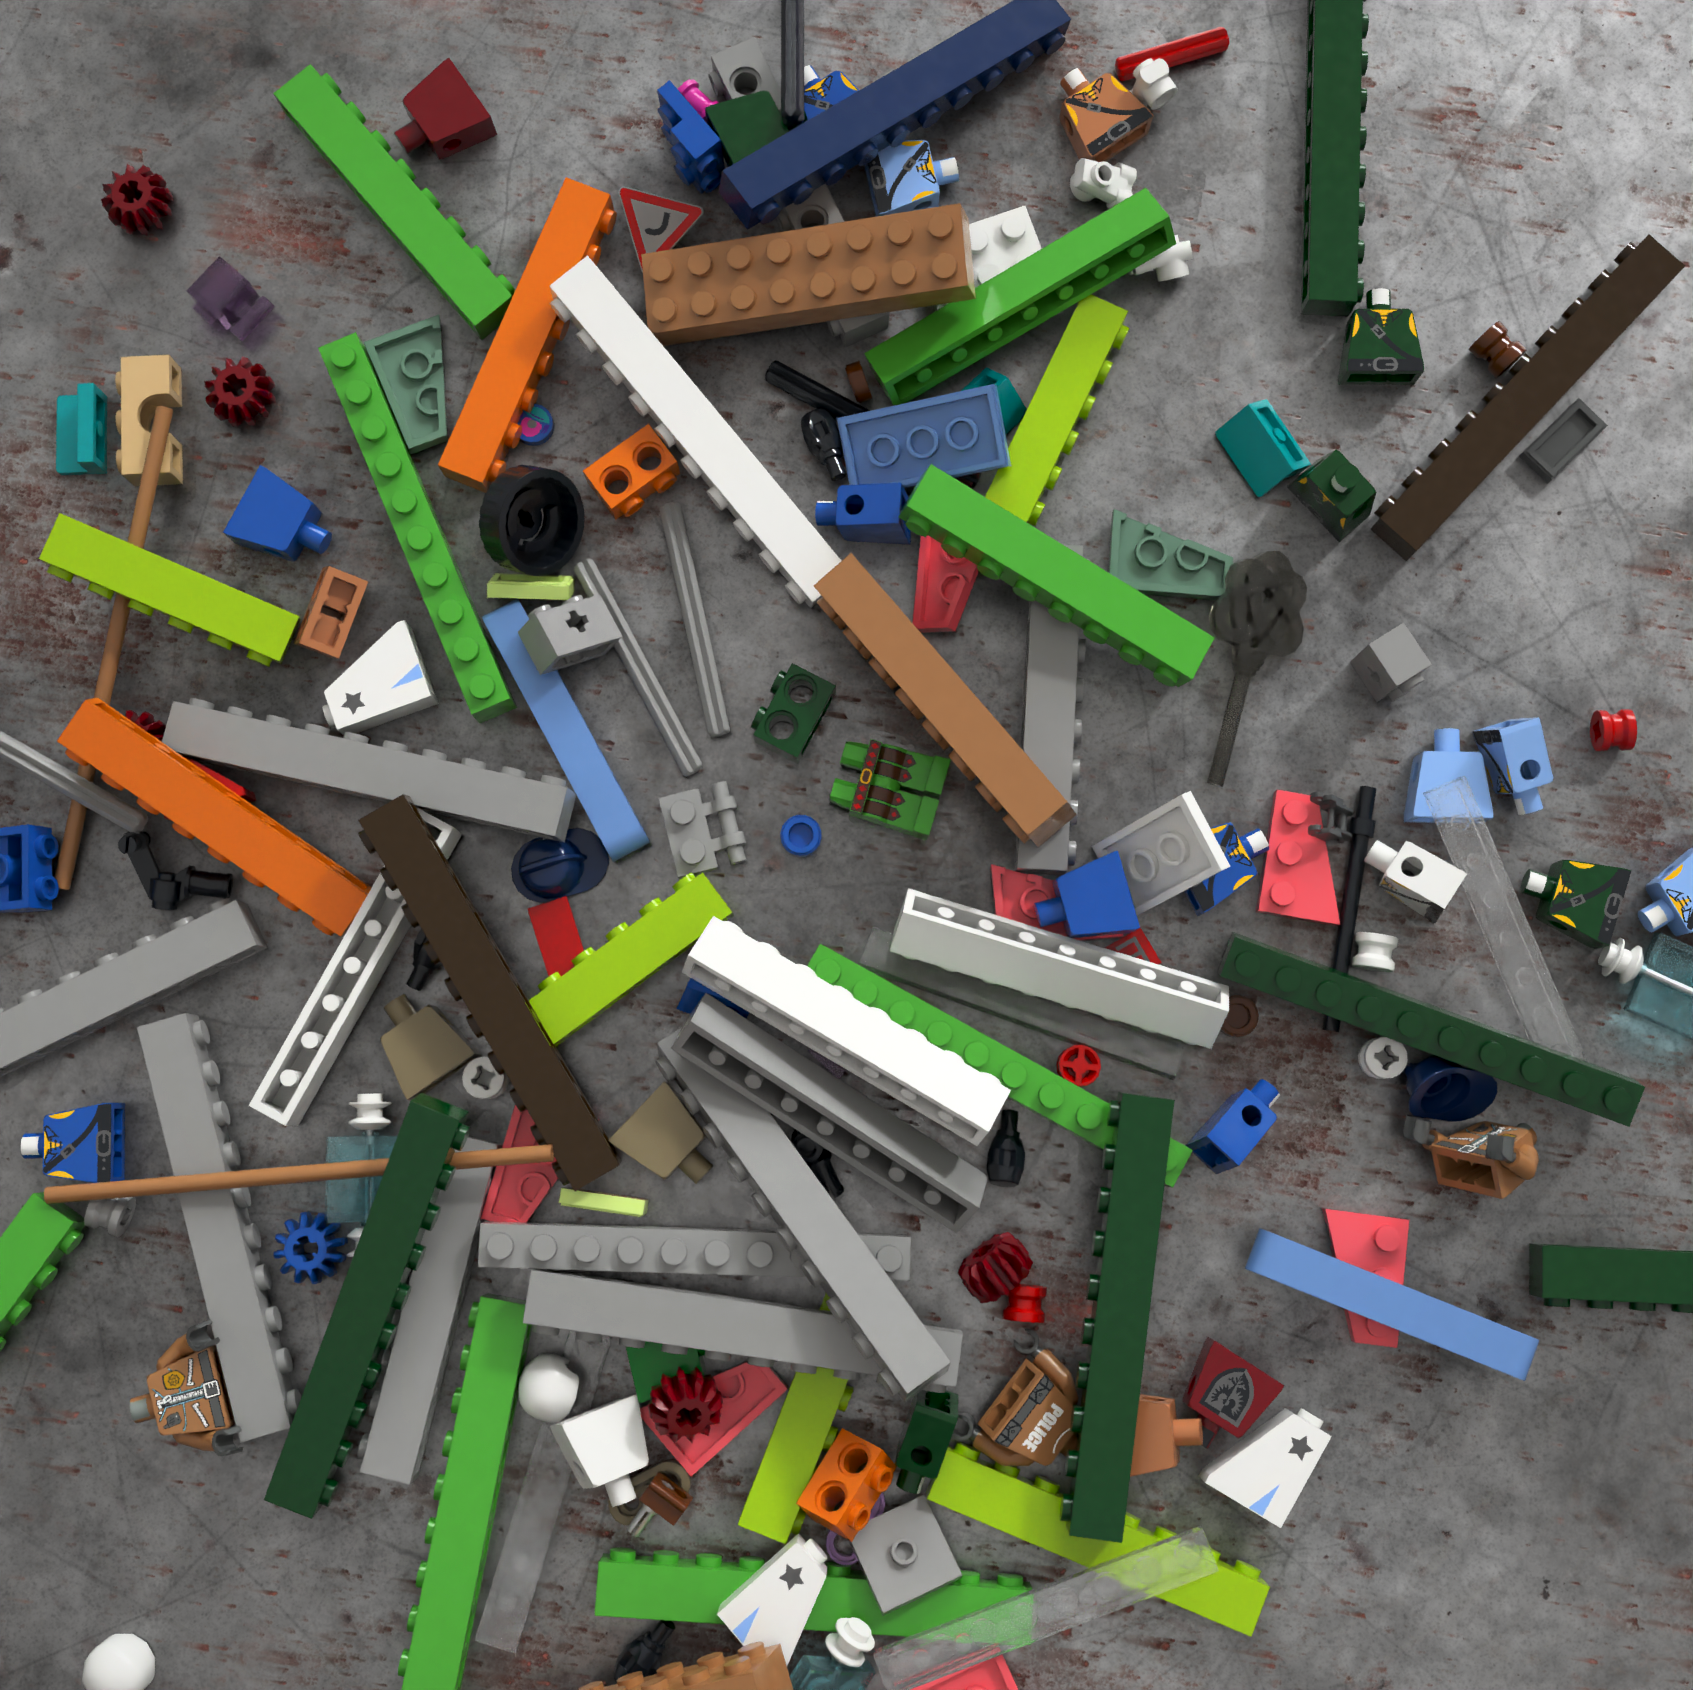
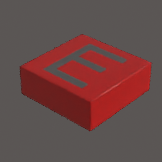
[1105,927,1161,965]

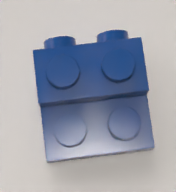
[657,80,725,194]
[0,824,59,913]

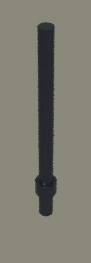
[1322,786,1376,1033]

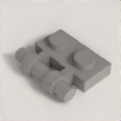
[658,781,746,879]

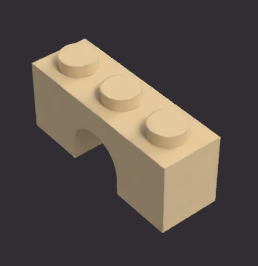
[115,355,183,486]

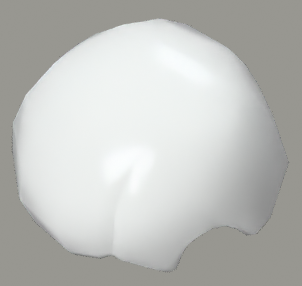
[518,1353,579,1423]
[82,1634,155,1690]

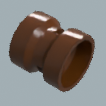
[1469,321,1527,378]

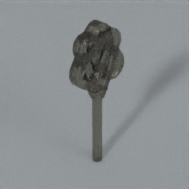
[1207,551,1307,787]

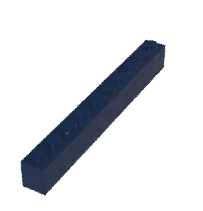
[719,0,1071,230]

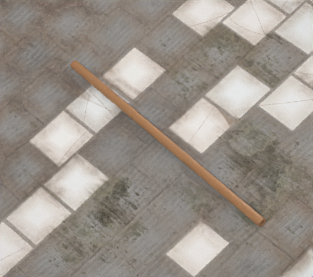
[55,406,173,890]
[44,1144,554,1204]

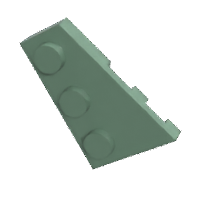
[364,315,448,455]
[1108,509,1233,601]

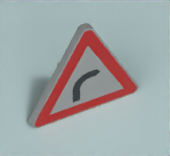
[618,186,704,273]

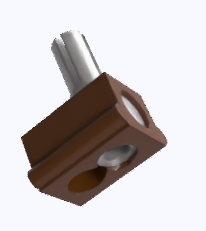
[627,1472,693,1537]

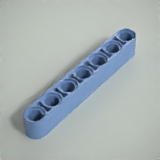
[482,598,650,862]
[1245,1228,1539,1381]

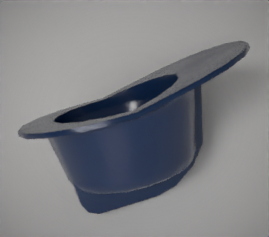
[511,828,609,903]
[1404,1055,1498,1121]

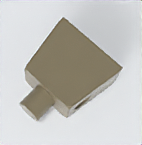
[380,994,481,1100]
[608,1081,713,1184]

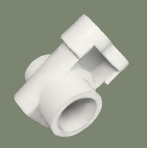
[1130,58,1178,110]
[1070,158,1137,209]
[1128,235,1193,282]

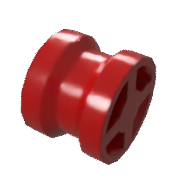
[1590,709,1637,751]
[1056,1045,1101,1087]
[1002,1284,1047,1323]

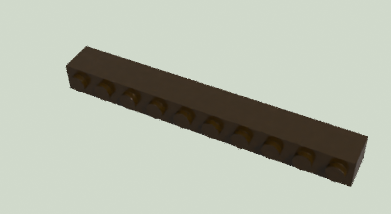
[1371,234,1685,561]
[358,794,622,1191]

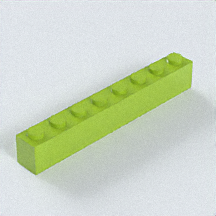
[926,1442,1270,1637]

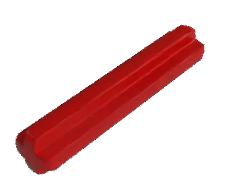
[1115,27,1229,81]

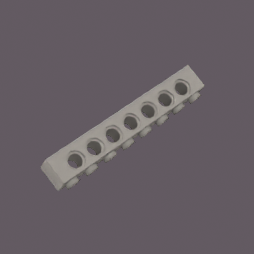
[708,37,889,347]

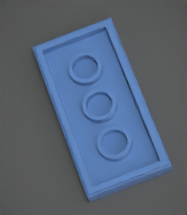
[837,384,1011,488]

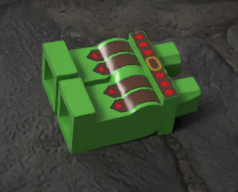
[829,739,951,840]

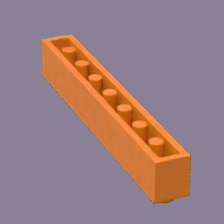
[438,177,617,493]
[57,698,372,937]

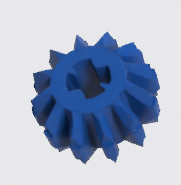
[273,1211,348,1284]

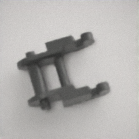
[1308,792,1354,843]

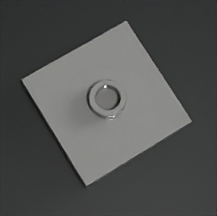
[849,1495,962,1616]

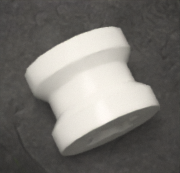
[1352,932,1398,972]
[1358,1037,1408,1079]
[462,1057,509,1099]

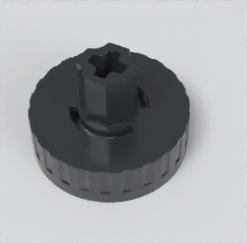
[479,465,585,576]

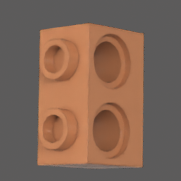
[294,566,368,659]

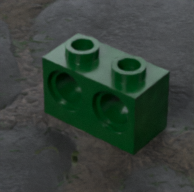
[751,663,836,764]

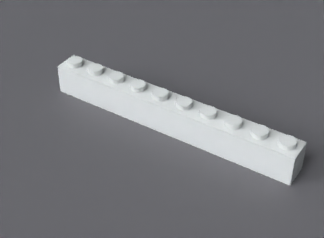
[549,255,842,608]

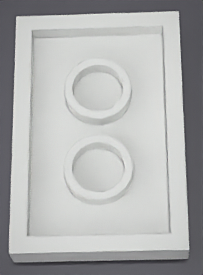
[933,206,1042,311]
[1092,791,1230,916]

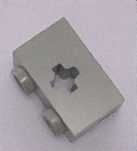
[518,594,623,675]
[1350,623,1432,702]

